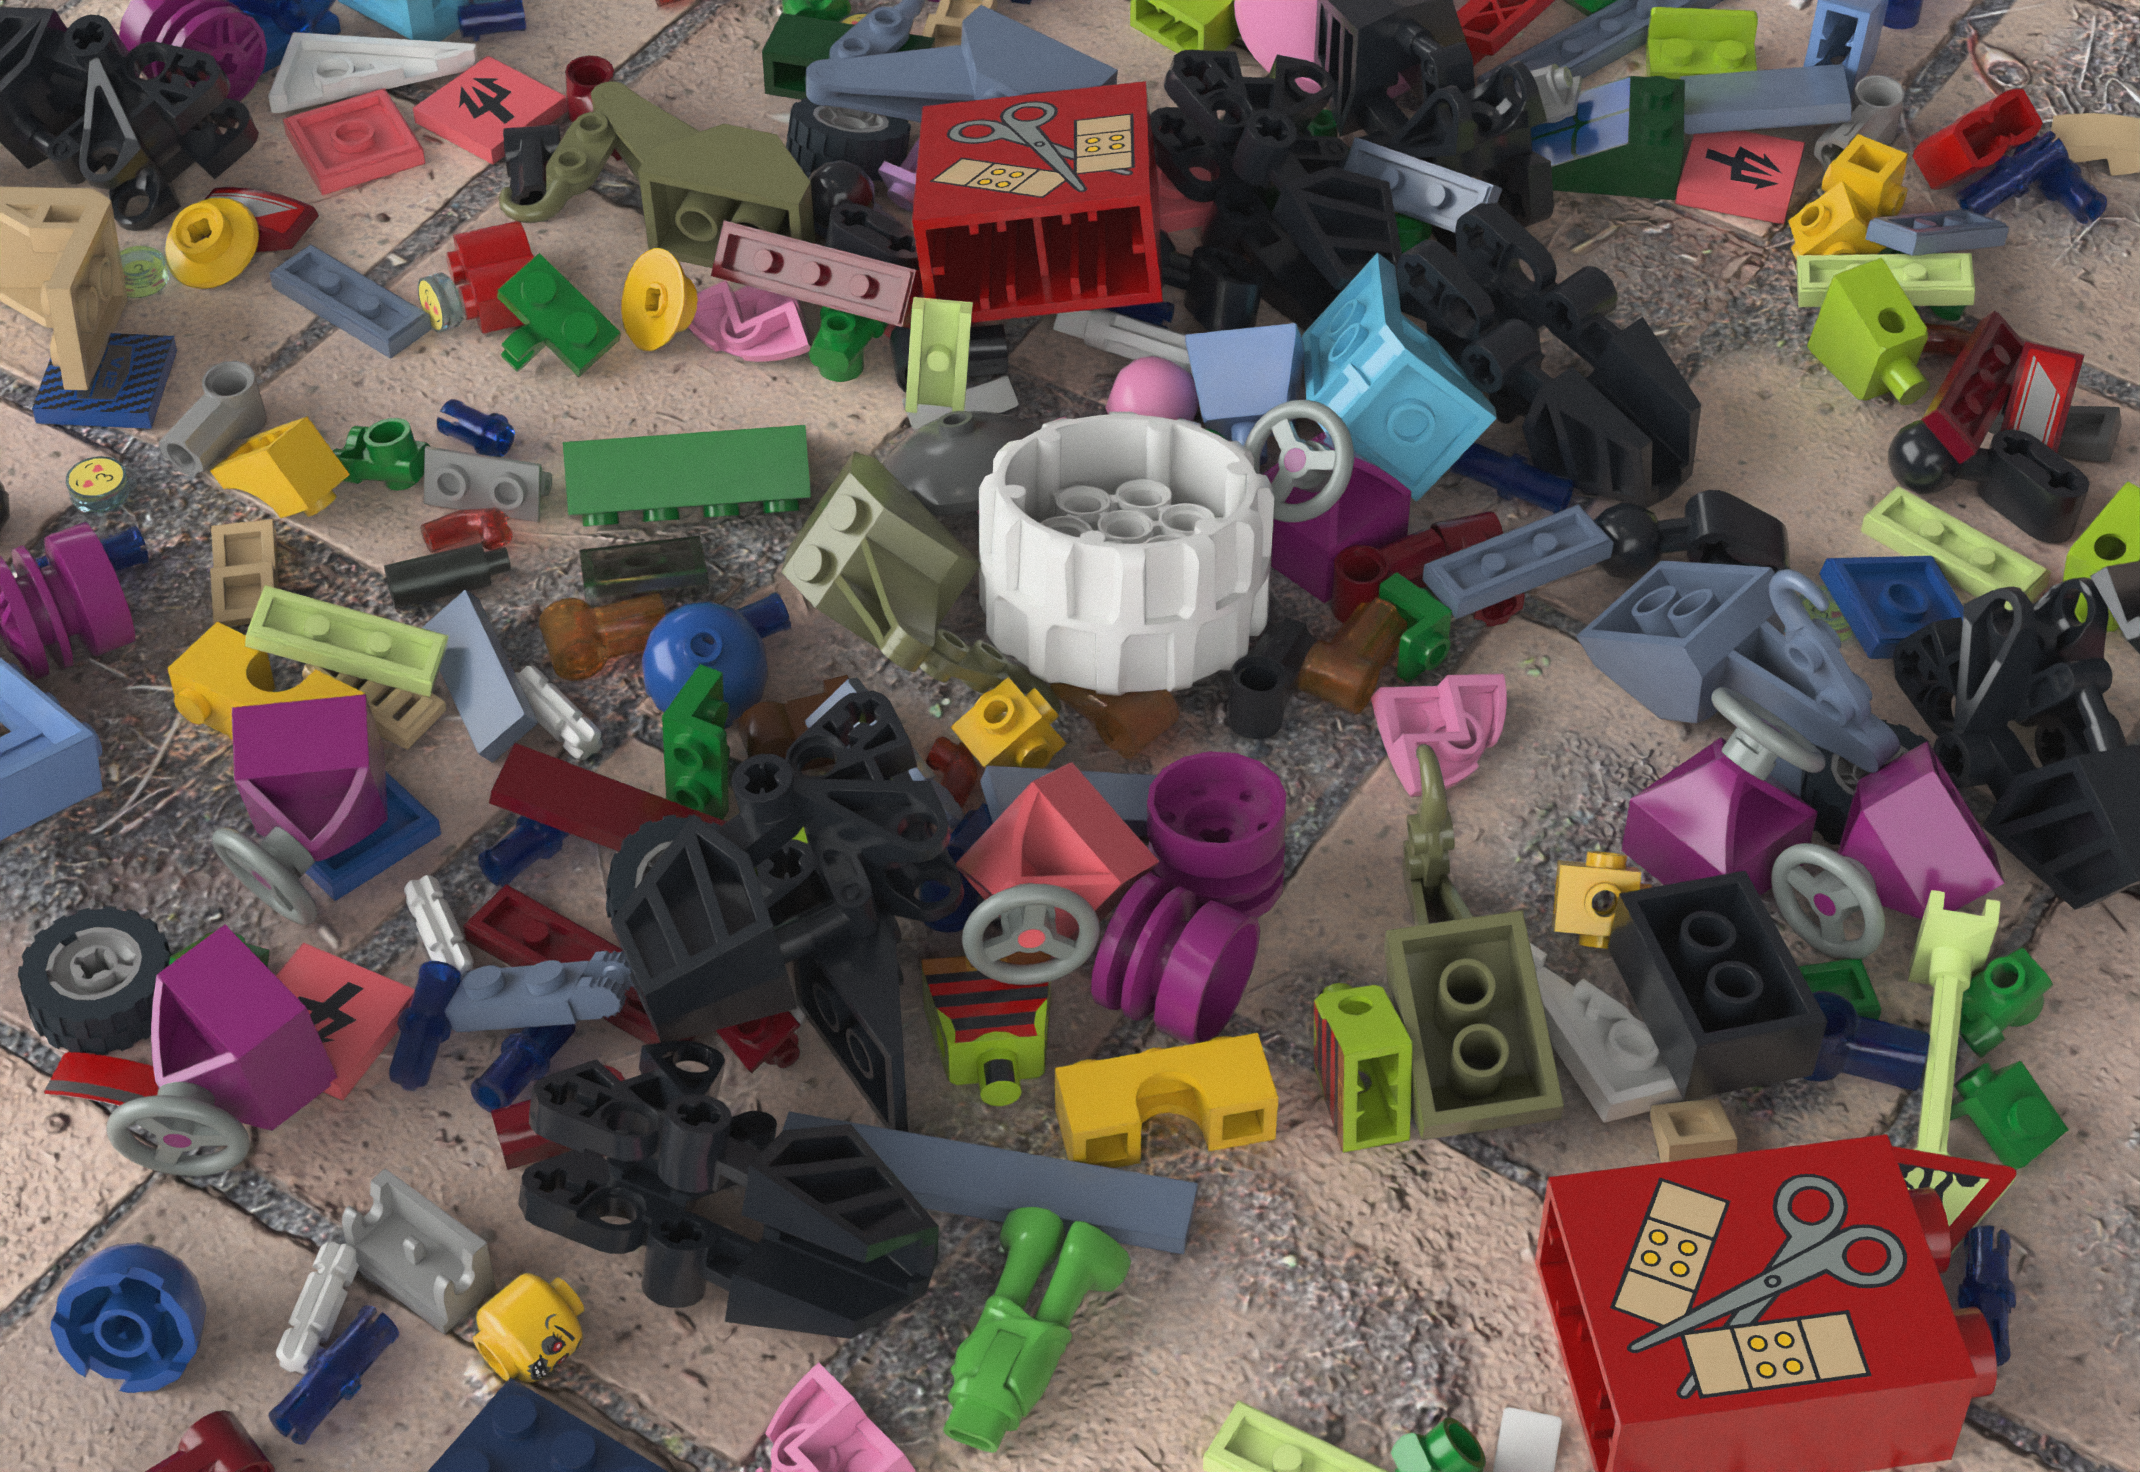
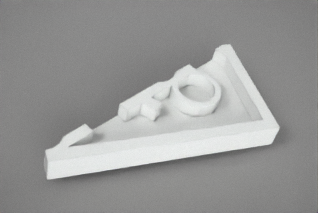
[268,32,478,113]
[1530,943,1712,1123]

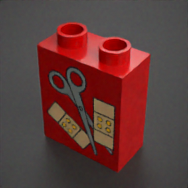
[912,81,1163,323]
[1535,1134,1997,1472]

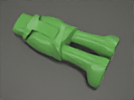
[943,1207,1131,1453]

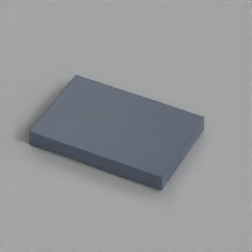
[1680,64,1851,135]

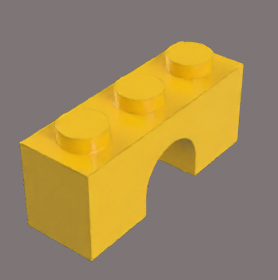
[167,622,365,741]
[1055,1033,1278,1168]

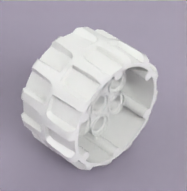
[979,412,1274,696]

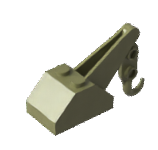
[498,81,816,268]
[781,451,1061,714]
[1384,744,1564,1140]

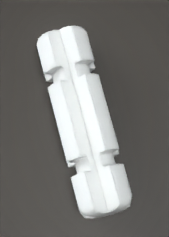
[515,666,603,760]
[404,875,475,988]
[276,1241,359,1375]

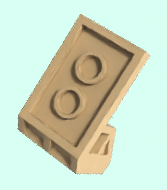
[0,186,128,390]

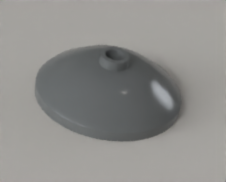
[882,411,1041,516]

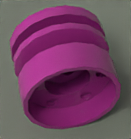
[119,0,267,102]
[0,522,136,681]
[1147,751,1287,918]
[1091,873,1261,1044]

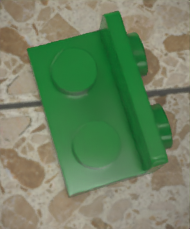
[662,664,730,820]

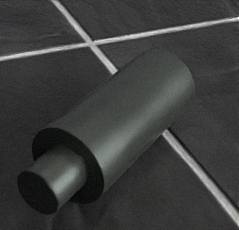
[384,543,511,608]

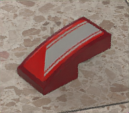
[202,187,319,252]
[2000,340,2085,453]

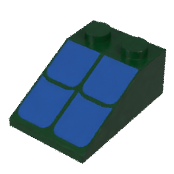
[1531,76,1685,200]

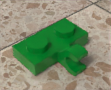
[497,253,621,377]

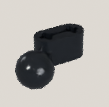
[809,160,920,271]
[1160,229,1264,332]
[1888,420,2090,543]
[1594,490,1791,580]

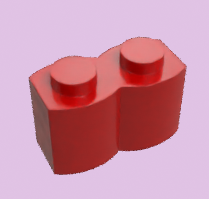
[1912,89,2043,190]
[446,221,534,334]

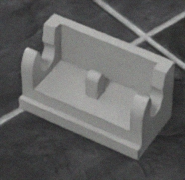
[342,1168,496,1335]

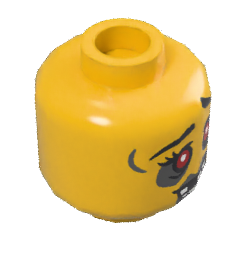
[473,1273,585,1382]

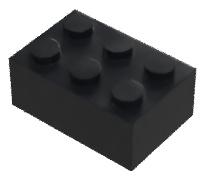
[1608,870,1828,1101]

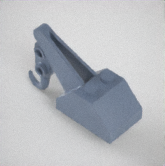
[806,0,1118,123]
[1576,560,1900,773]

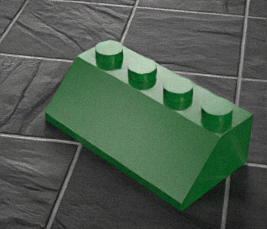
[563,425,811,527]

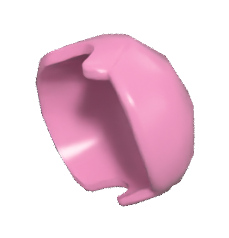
[1105,356,1199,421]

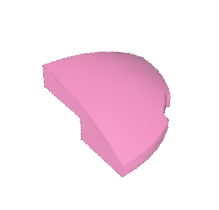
[688,280,812,362]
[1371,674,1507,797]
[755,1363,916,1472]

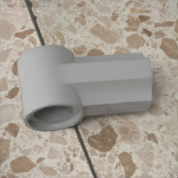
[1814,75,1904,172]
[159,361,266,478]

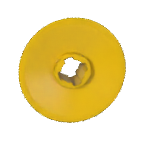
[165,198,259,289]
[621,248,697,351]

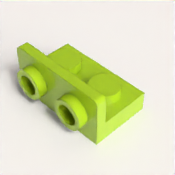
[1645,7,1758,79]

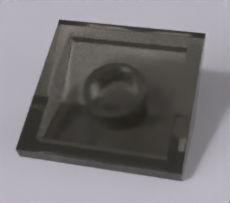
[579,535,709,609]

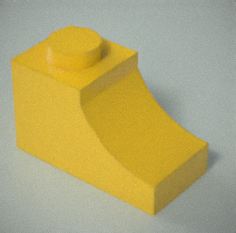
[210,416,350,519]

